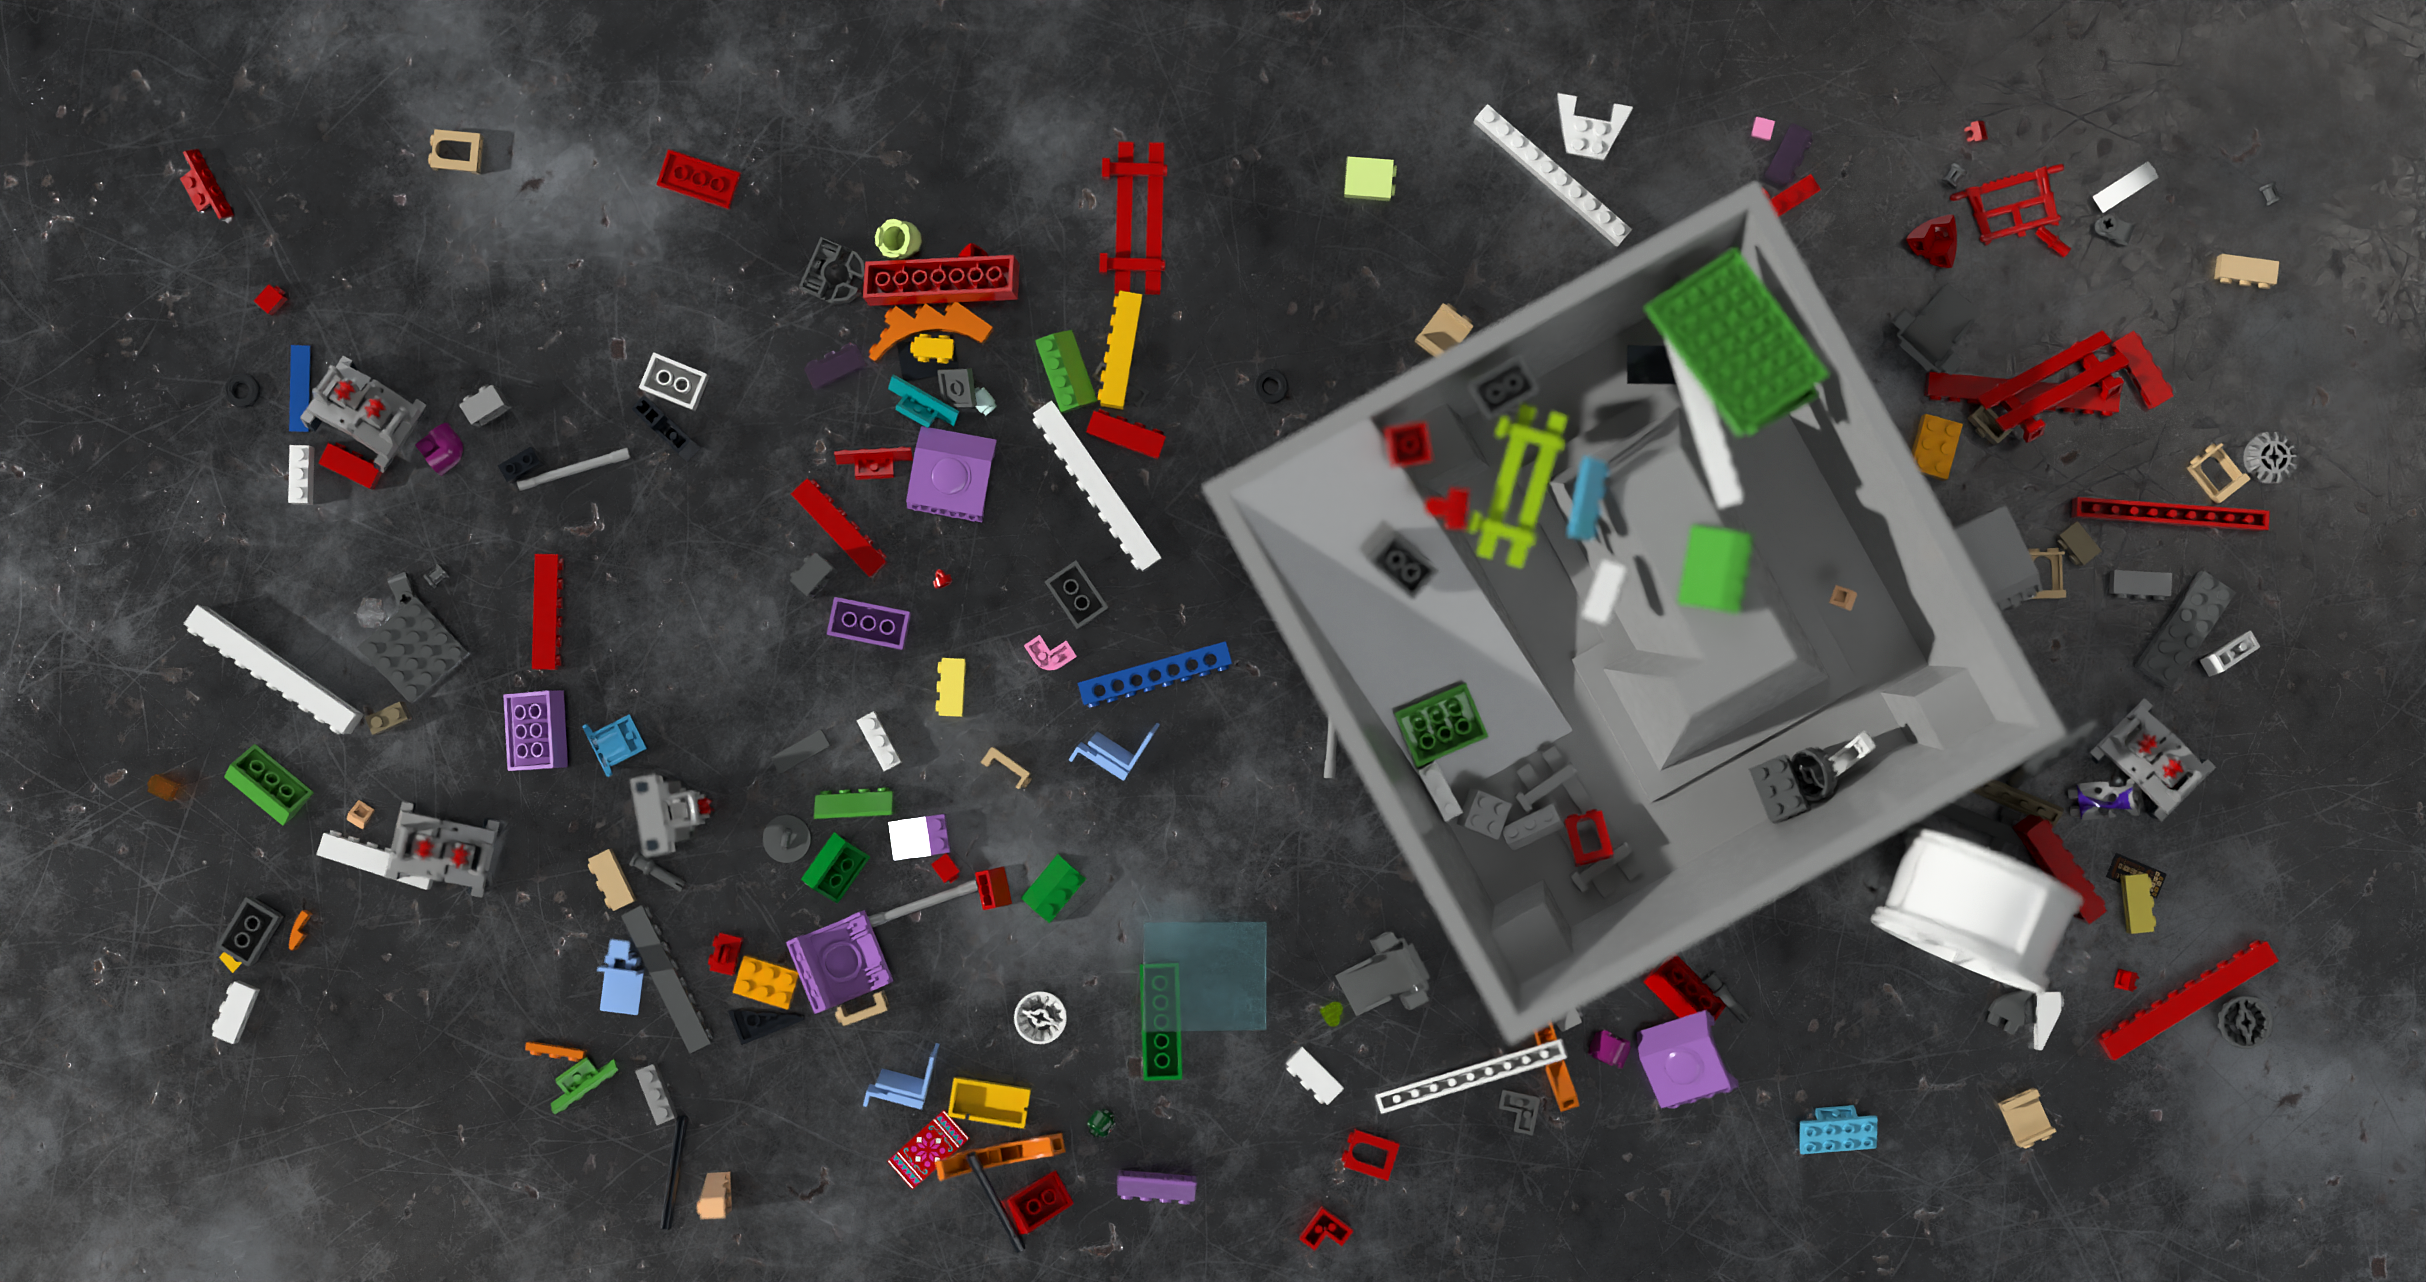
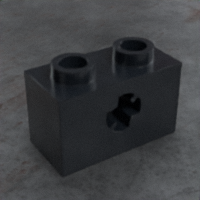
[497,447,544,484]

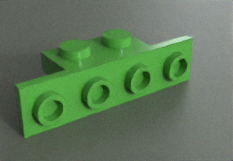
[551,1057,618,1114]

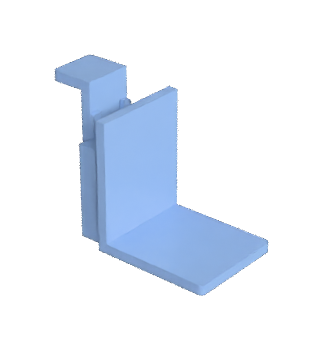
[1069,723,1160,781]
[598,940,644,1015]
[863,1043,940,1110]

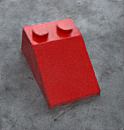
[1001,1170,1074,1235]

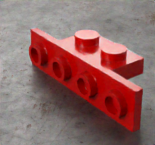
[180,149,234,219]
[834,446,913,480]

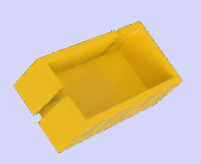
[948,1076,1031,1129]

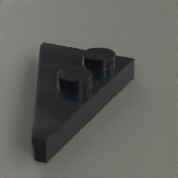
[728,1009,805,1045]

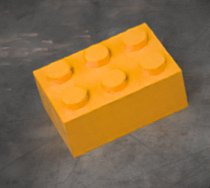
[1911,414,1963,481]
[732,954,800,1010]

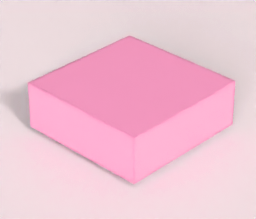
[1751,117,1775,141]

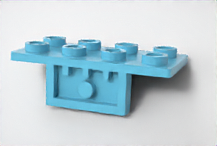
[1799,1105,1878,1154]

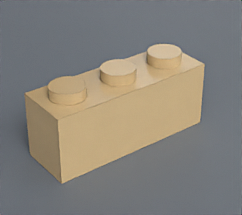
[2214,254,2279,289]
[588,849,637,911]

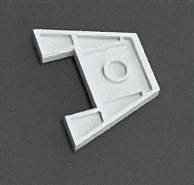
[1557,93,1633,161]

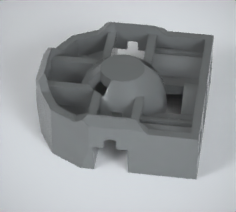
[799,237,865,305]

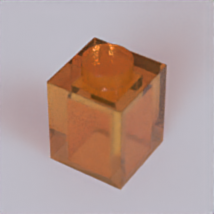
[147,774,181,801]

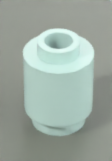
[975,387,997,415]

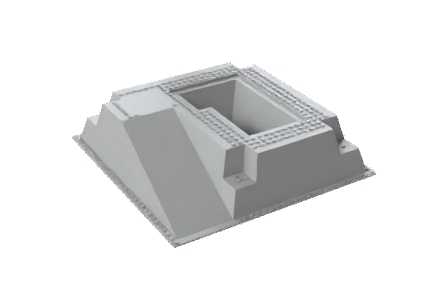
[1203,182,2066,1044]

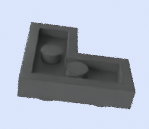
[1498,1089,1540,1136]

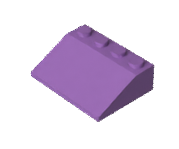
[503,690,568,771]
[1117,1170,1196,1204]

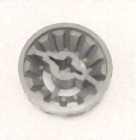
[2243,432,2299,484]

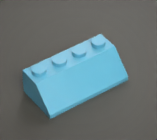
[1566,456,1609,542]

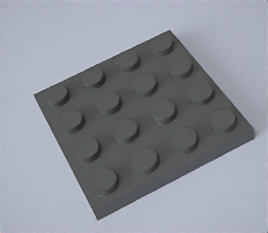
[357,596,468,704]

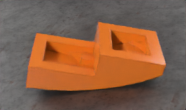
[289,910,313,951]

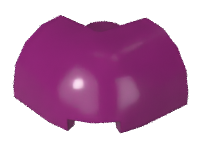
[415,422,463,476]

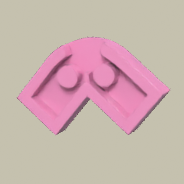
[1024,635,1077,670]

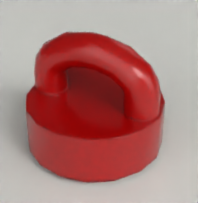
[933,569,953,589]

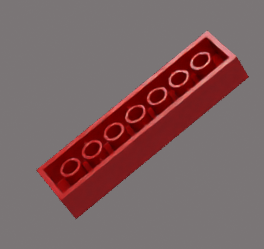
[863,255,1020,306]

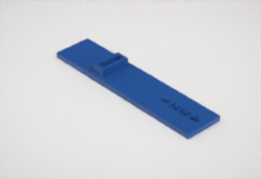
[289,345,311,432]

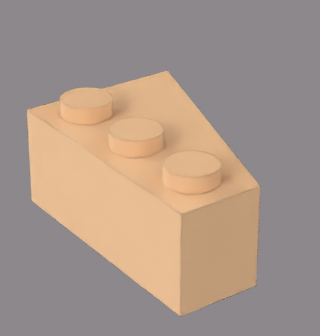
[697,1172,732,1219]

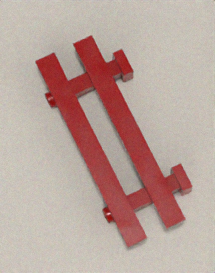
[1099,142,1167,295]
[1977,330,2131,443]

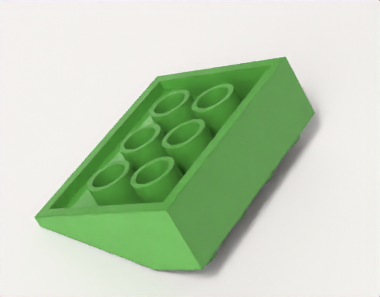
[1677,525,1753,614]
[1394,683,1489,768]

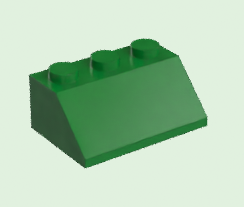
[801,832,870,904]
[1021,854,1087,923]

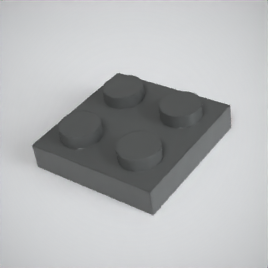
[937,368,977,408]

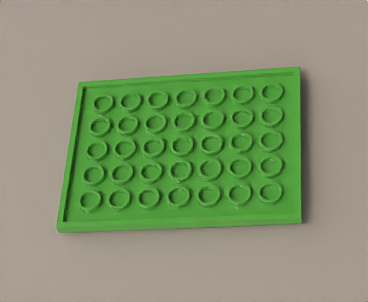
[1644,248,1829,437]

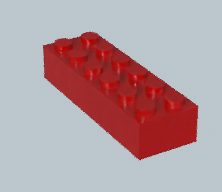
[2012,814,2107,925]

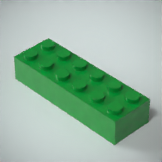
[1140,962,1183,1081]

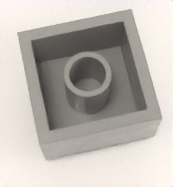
[459,384,511,428]
[1456,788,1512,840]

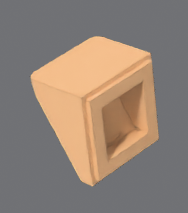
[1829,585,1857,611]
[347,800,375,829]

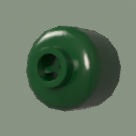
[1087,1109,1116,1138]

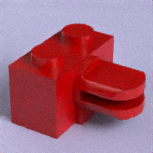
[1424,488,1470,531]
[708,932,744,976]

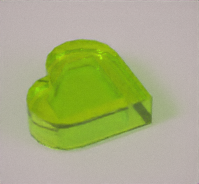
[1319,1001,1343,1027]

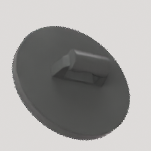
[763,815,811,863]

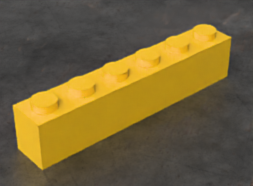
[1097,291,1142,410]

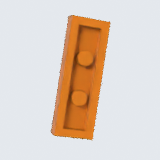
[525,1041,587,1062]

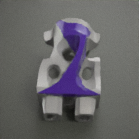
[2068,778,2144,820]

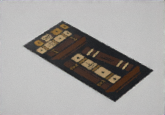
[2106,853,2167,899]

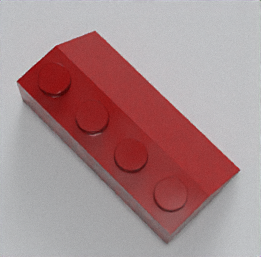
[1643,953,1726,1021]

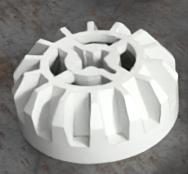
[1014,991,1067,1044]

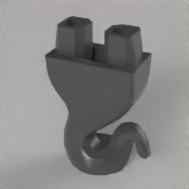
[1987,982,2033,1035]

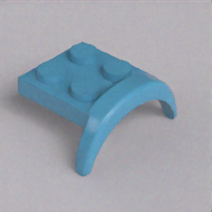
[583,714,647,777]

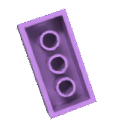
[827,597,912,650]

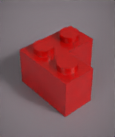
[1299,1205,1353,1251]

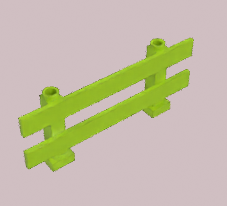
[1467,403,1567,569]

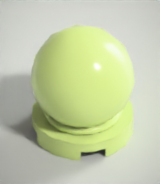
[875,219,922,259]

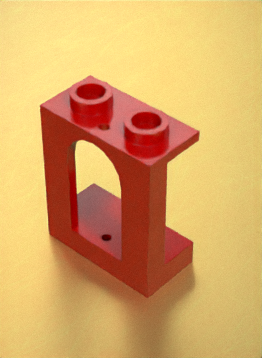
[1564,809,1614,867]
[1341,1128,1400,1181]

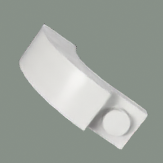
[2093,161,2158,213]
[1828,731,1876,778]

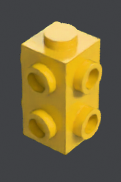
[910,334,954,364]

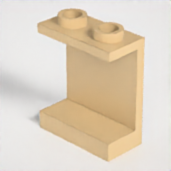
[1414,303,1473,357]
[1998,1088,2056,1148]

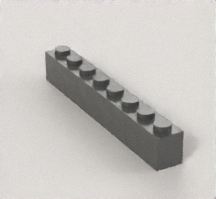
[621,905,714,1054]

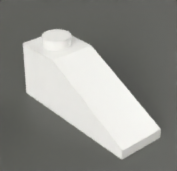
[2200,631,2260,677]
[2033,991,2064,1050]

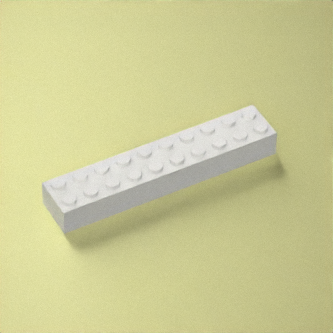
[184,605,364,735]

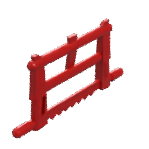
[1950,164,2064,246]

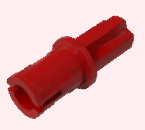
[2035,226,2071,258]

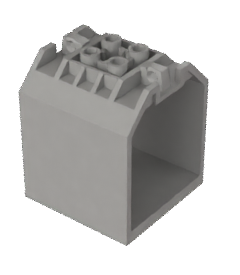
[1952,505,2043,615]

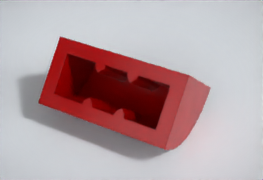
[975,866,1012,910]

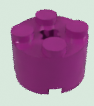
[1587,1030,1631,1069]

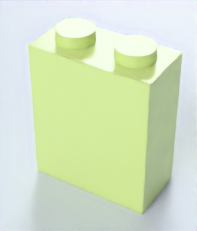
[1344,156,1397,201]

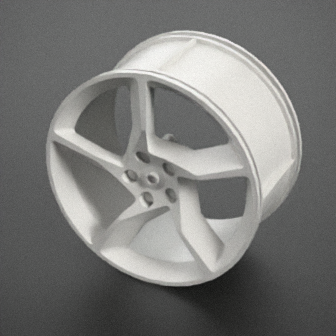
[1870,828,2083,994]

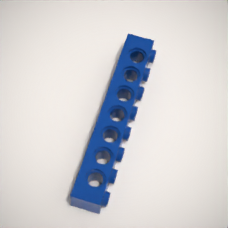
[1078,641,1232,708]

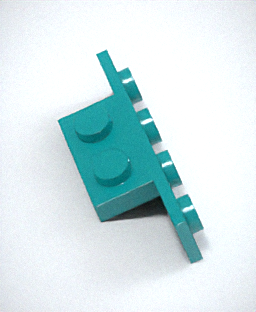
[888,374,959,428]

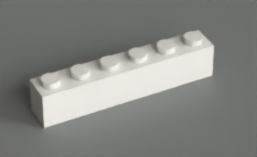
[317,830,433,890]

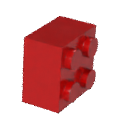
[1384,422,1432,468]

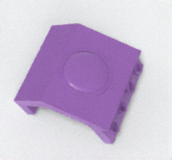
[906,426,997,522]
[786,910,894,1014]
[1636,1010,1739,1108]

